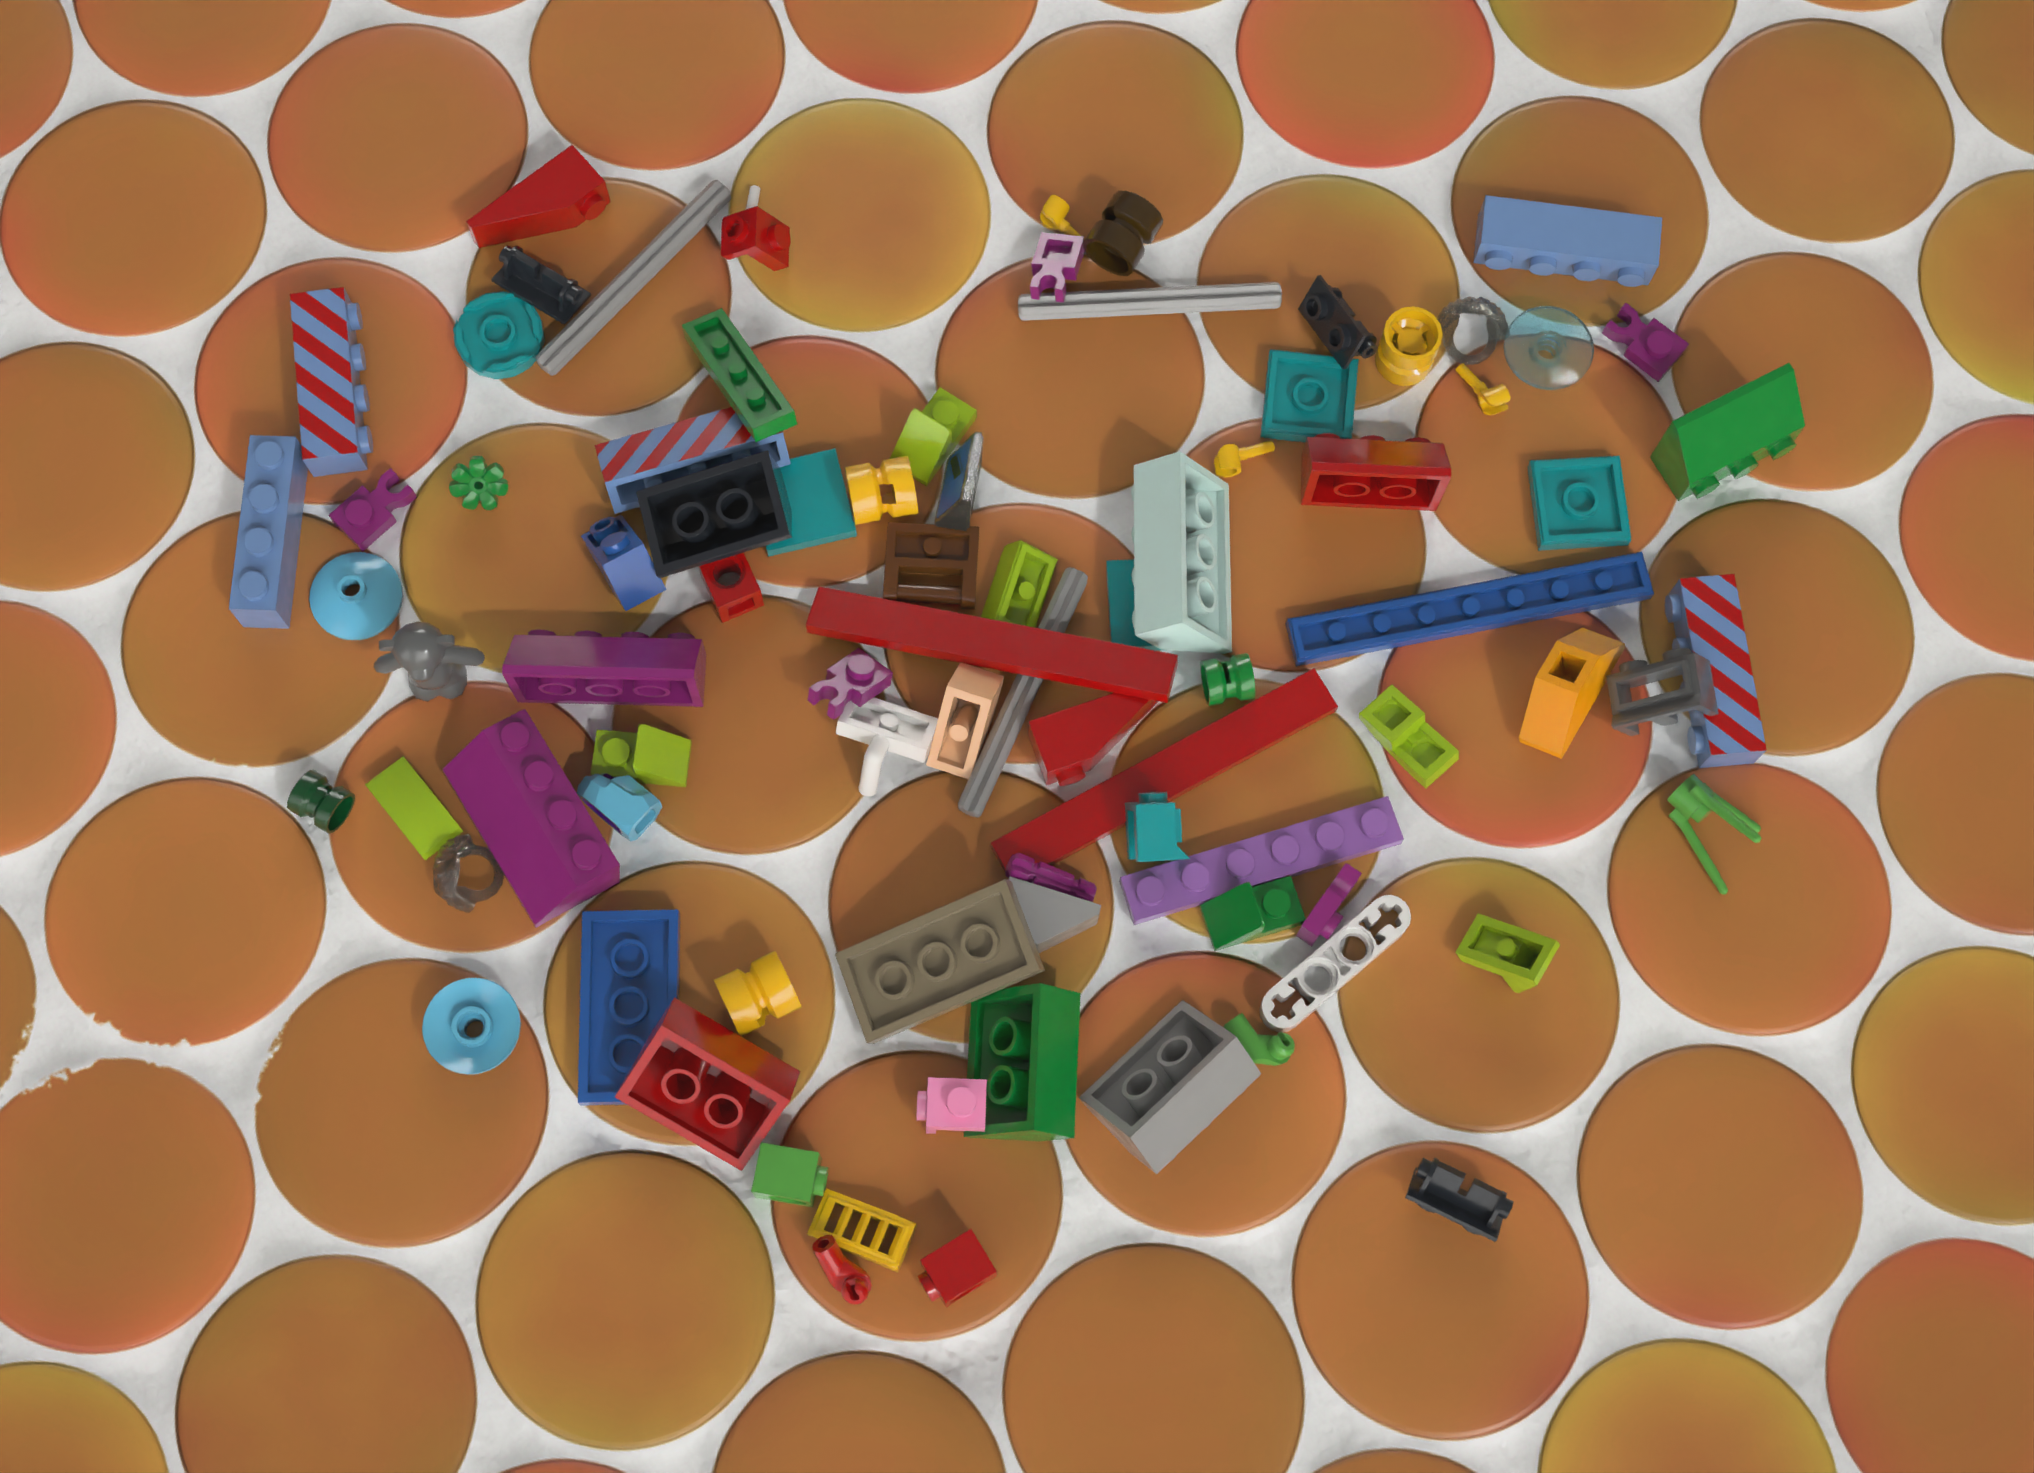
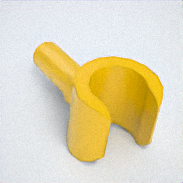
[1040,195,1085,240]
[1455,363,1511,415]
[1214,440,1275,478]

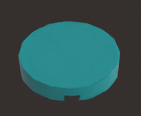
[453,291,545,379]

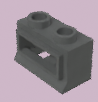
[1606,648,1718,736]

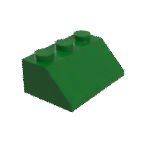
[1650,363,1805,501]
[964,983,1081,1141]

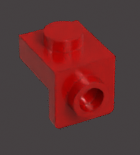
[721,206,791,271]

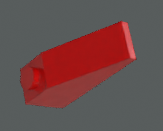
[466,145,611,248]
[1028,693,1159,786]

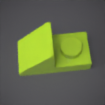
[890,387,977,486]
[591,724,692,787]
[1455,913,1560,993]

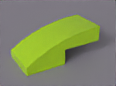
[1359,685,1459,789]
[365,756,463,860]

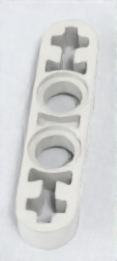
[1259,895,1411,1032]

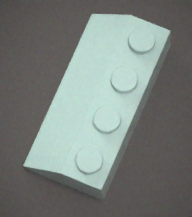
[1131,451,1232,654]

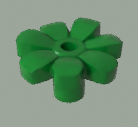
[449,456,509,510]

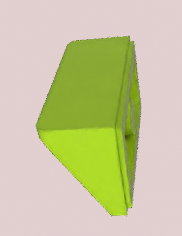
[981,540,1058,628]

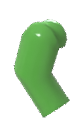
[1223,1013,1295,1066]

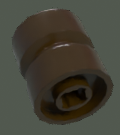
[1083,191,1163,276]

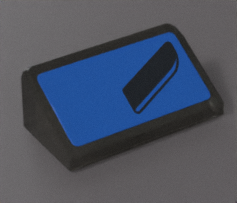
[934,432,984,531]

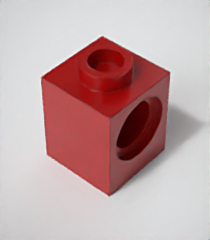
[698,552,764,623]
[917,1229,997,1307]

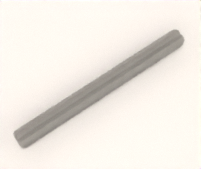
[536,180,731,376]
[1018,282,1282,321]
[958,567,1088,818]

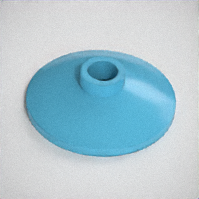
[309,552,403,640]
[422,978,521,1075]

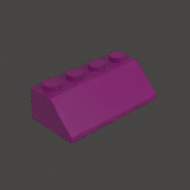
[502,629,706,707]
[443,709,620,928]

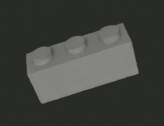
[1079,1000,1261,1174]

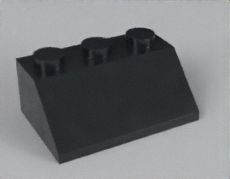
[636,450,792,578]

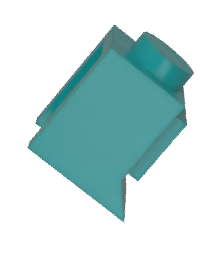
[1125,792,1190,862]

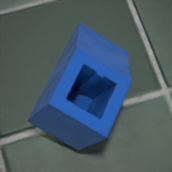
[581,515,667,611]

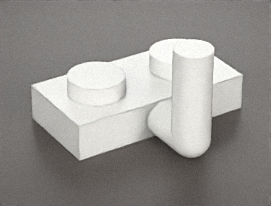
[836,697,938,796]

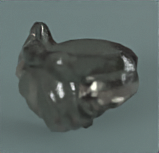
[1437,296,1509,365]
[433,834,504,913]

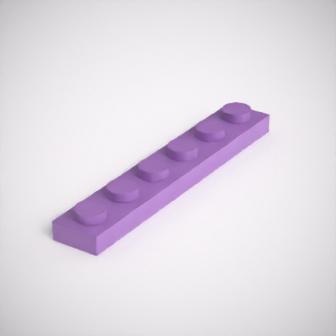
[1119,796,1404,925]

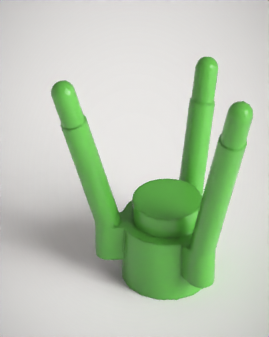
[1667,774,1761,895]

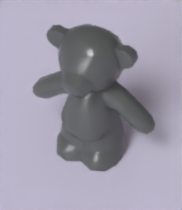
[374,622,485,702]

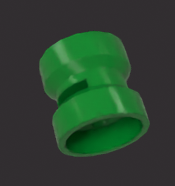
[1200,653,1255,706]

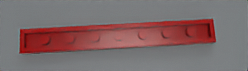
[805,586,1178,703]
[990,668,1338,871]

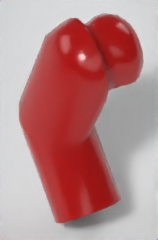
[812,1235,872,1305]

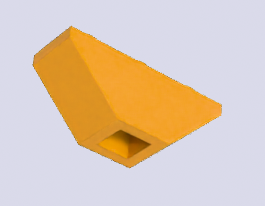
[1519,628,1625,759]

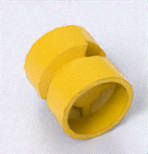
[1375,306,1443,386]
[844,456,918,525]
[714,951,802,1036]

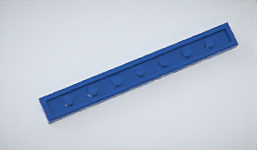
[1286,552,1654,667]

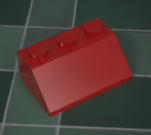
[1301,433,1451,511]
[615,997,800,1171]

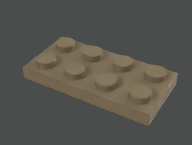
[835,879,1045,1044]

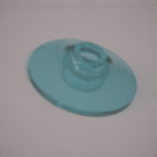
[1504,306,1594,390]

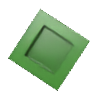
[751,1142,829,1207]

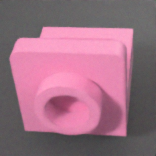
[917,1077,987,1134]

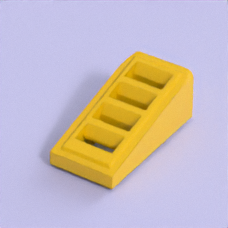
[807,1188,917,1273]

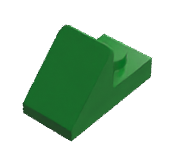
[1199,876,1306,952]

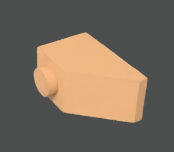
[926,662,1004,779]

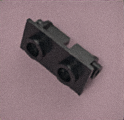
[491,245,591,325]
[1298,275,1377,369]
[1405,1157,1514,1242]

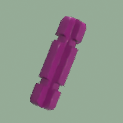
[1005,853,1097,902]

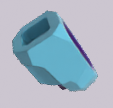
[577,773,662,841]

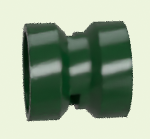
[287,770,355,834]

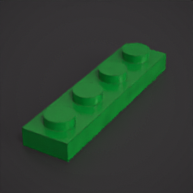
[682,308,797,442]

